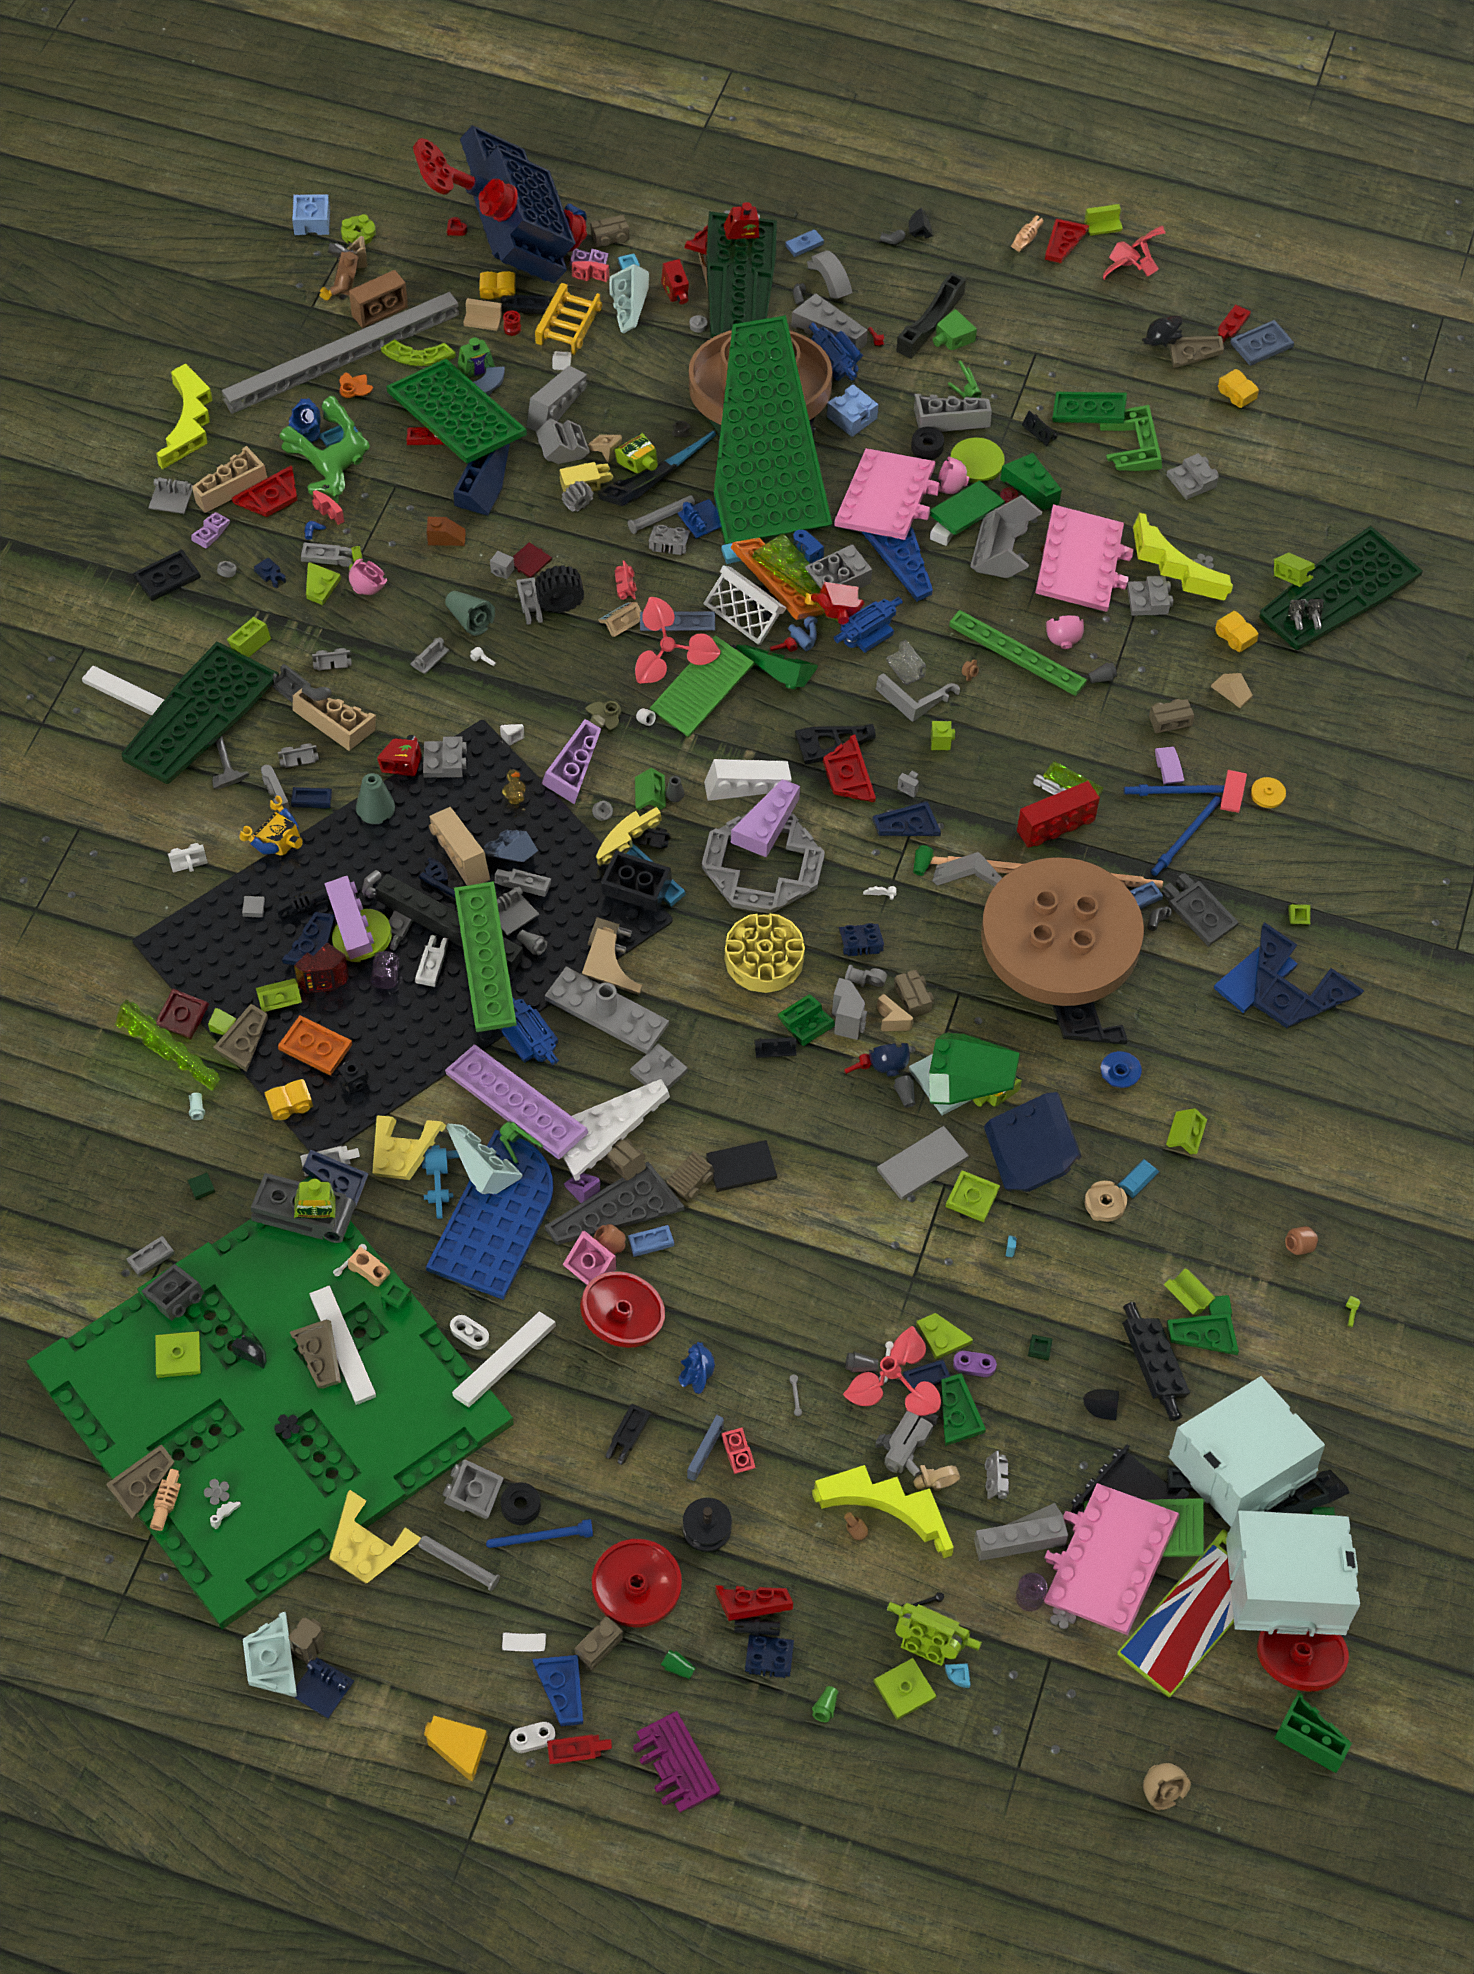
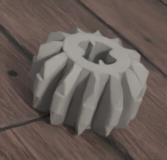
[562,481,593,512]

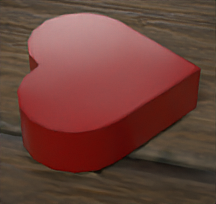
[447,217,467,236]

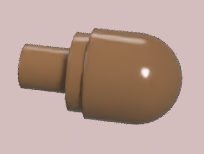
[844,1512,868,1540]

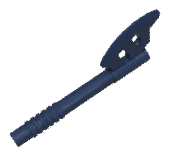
[419,857,456,899]

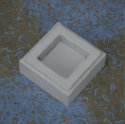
[242,896,265,917]

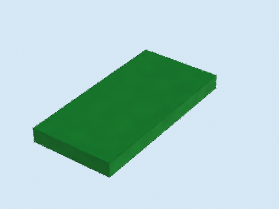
[1052,392,1127,424]
[930,481,1005,535]

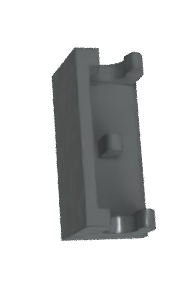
[272,664,311,703]

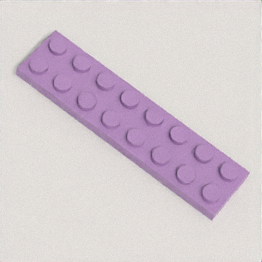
[445,1044,588,1159]

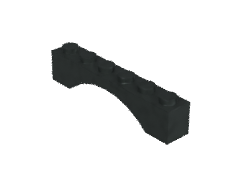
[896,272,966,359]

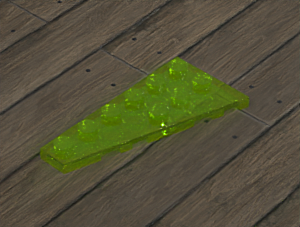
[752,534,838,621]
[115,999,220,1091]

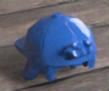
[289,398,321,443]
[679,1342,715,1394]

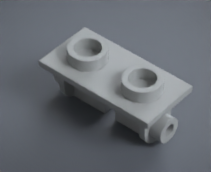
[410,637,449,674]
[312,648,352,671]
[278,743,319,768]
[985,1451,1009,1500]

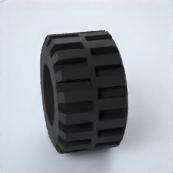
[535,565,584,613]

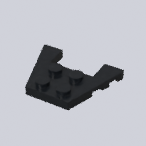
[1052,1002,1128,1044]

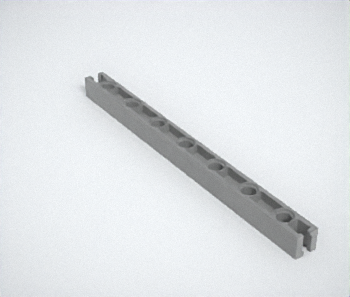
[222,292,459,414]

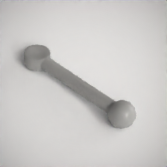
[789,1374,802,1417]

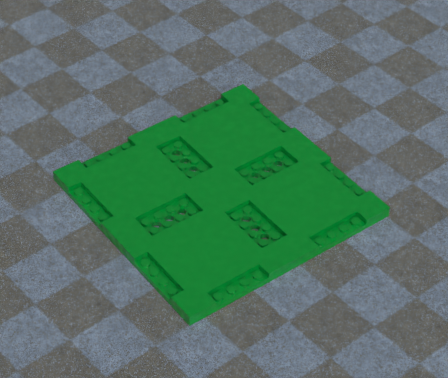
[27,1176,514,1630]

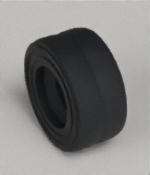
[911,427,944,460]
[500,1482,541,1525]

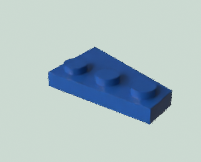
[532,1655,583,1726]

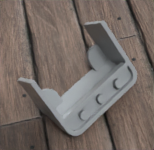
[971,495,1042,578]

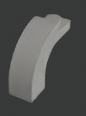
[807,250,853,299]

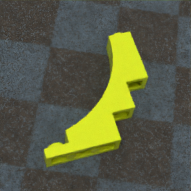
[156,363,212,469]
[1133,513,1233,601]
[812,1465,954,1558]

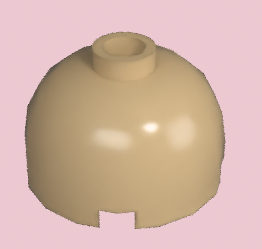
[1143,1763,1191,1810]

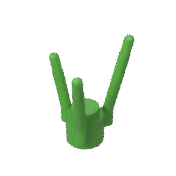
[948,360,982,398]
[499,1121,543,1163]

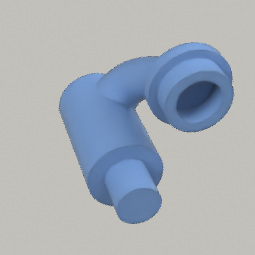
[788,616,817,651]

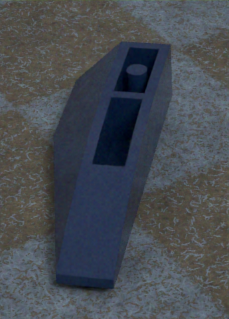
[453,443,510,516]

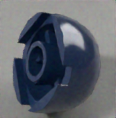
[869,1043,910,1077]

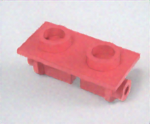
[614,560,637,600]

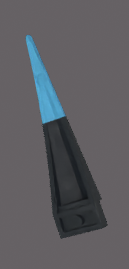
[597,431,716,506]

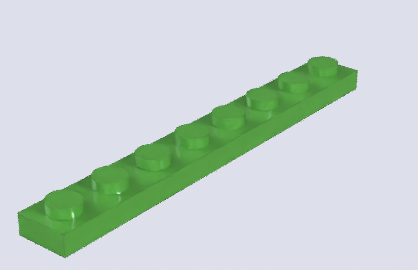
[949,610,1087,696]

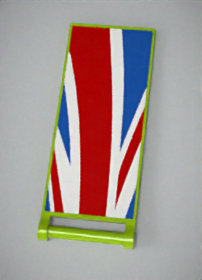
[1117,1529,1234,1698]

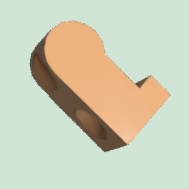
[348,1246,390,1287]

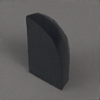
[909,208,933,238]
[232,1335,267,1369]
[1083,1389,1119,1421]

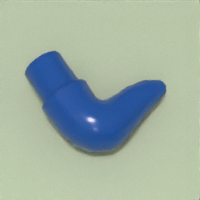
[304,521,326,540]

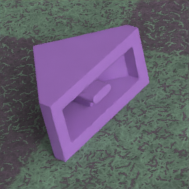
[564,1173,600,1203]

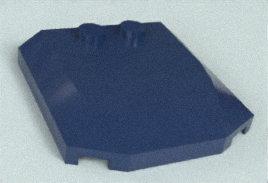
[984,1092,1082,1192]

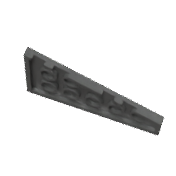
[545,1162,684,1245]

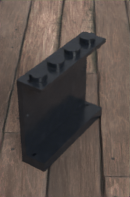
[1071,1444,1190,1515]

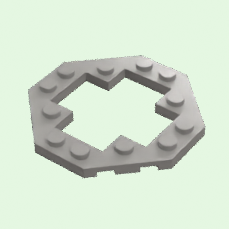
[702,809,825,914]

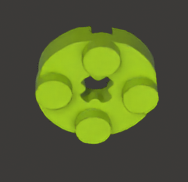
[341,214,376,245]

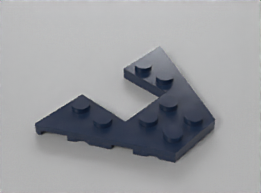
[1254,922,1364,1028]

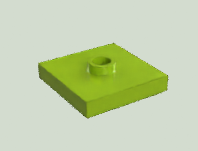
[945,1170,1000,1222]
[155,1331,201,1378]
[874,1658,937,1720]

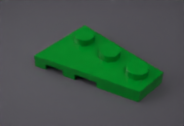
[1166,1313,1239,1355]
[941,1373,986,1446]

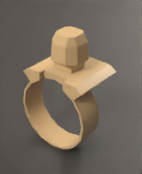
[913,1465,960,1491]

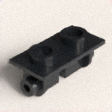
[1022,410,1058,446]
[632,827,671,849]
[754,1036,797,1058]

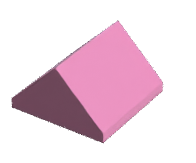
[563,1231,616,1285]

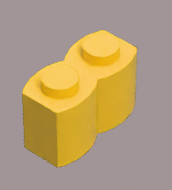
[479,271,516,300]
[1218,369,1259,408]
[1215,611,1259,652]
[265,1079,313,1120]

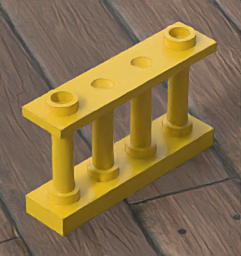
[535,283,602,355]

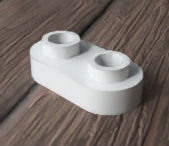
[450,1315,489,1349]
[510,1722,555,1753]

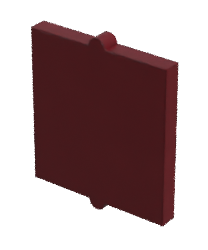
[513,542,552,578]

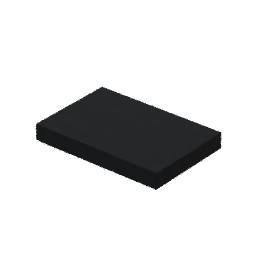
[133,549,201,601]
[706,1140,777,1192]

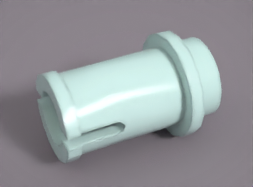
[189,1093,205,1120]

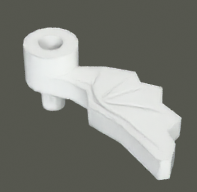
[863,886,896,900]
[210,1502,241,1529]

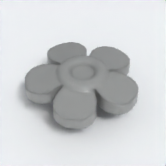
[1193,554,1214,570]
[204,1479,229,1505]
[1050,1607,1076,1629]

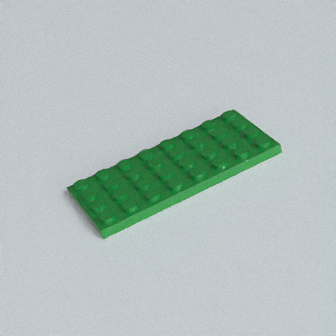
[386,359,527,464]

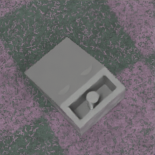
[805,544,872,589]

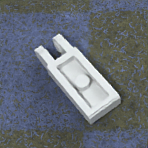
[415,935,448,987]

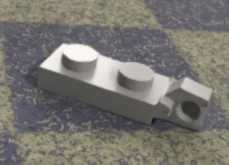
[494,869,551,897]

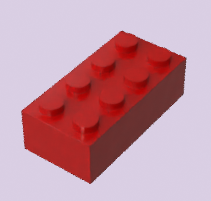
[1017,781,1100,848]

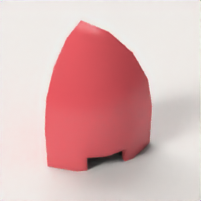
[1109,241,1141,266]

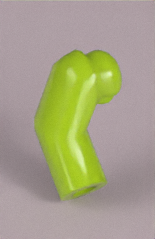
[349,546,363,571]

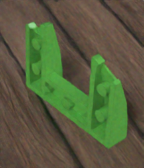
[1100,405,1162,471]

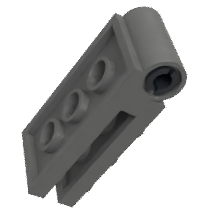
[251,1173,356,1243]

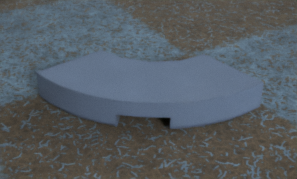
[473,367,505,395]

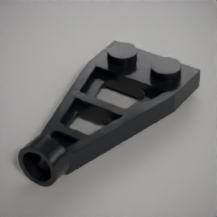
[795,724,876,765]
[1264,1470,1349,1514]

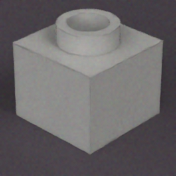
[490,551,514,579]

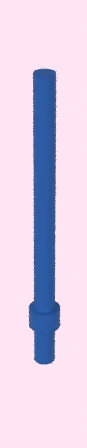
[1124,784,1225,796]
[1151,796,1221,876]

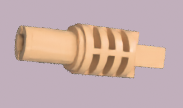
[1011,216,1043,252]
[150,1469,181,1531]

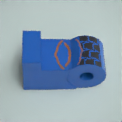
[793,530,824,565]

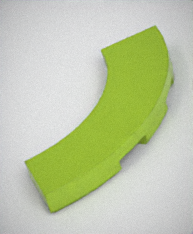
[381,339,456,366]

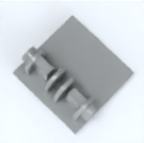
[148,477,194,514]
[649,525,690,555]
[497,887,539,936]

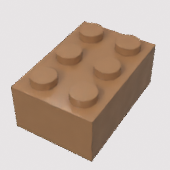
[349,270,408,329]

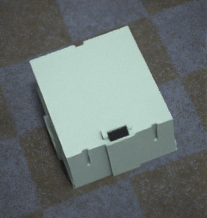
[1168,1376,1325,1527]
[1226,1510,1360,1636]

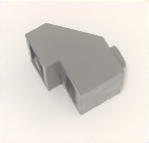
[536,419,590,464]
[832,978,867,1040]

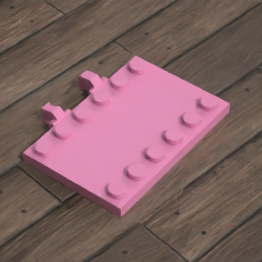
[834,448,940,540]
[1035,504,1134,612]
[1044,1483,1180,1635]

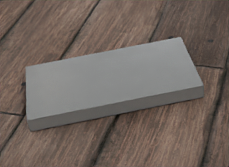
[877,1126,968,1200]

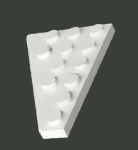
[562,1079,670,1181]

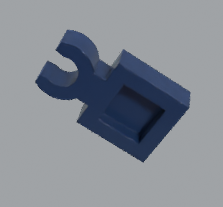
[254,557,286,588]

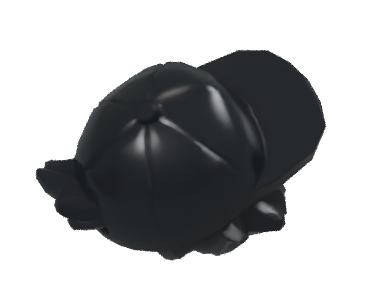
[1142,315,1183,347]

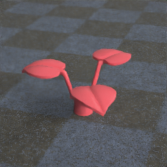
[1103,226,1165,280]
[635,597,721,684]
[843,1326,941,1416]

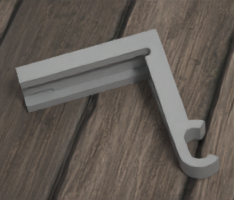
[876,673,960,722]
[932,852,1002,887]

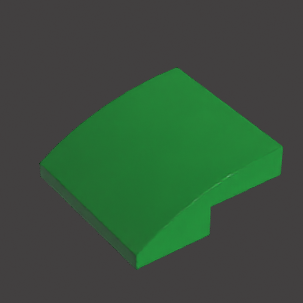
[778,994,835,1046]

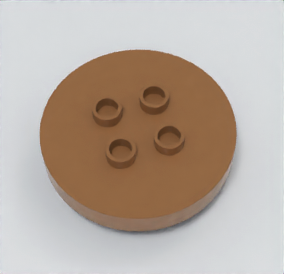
[689,330,832,425]
[981,857,1144,1006]

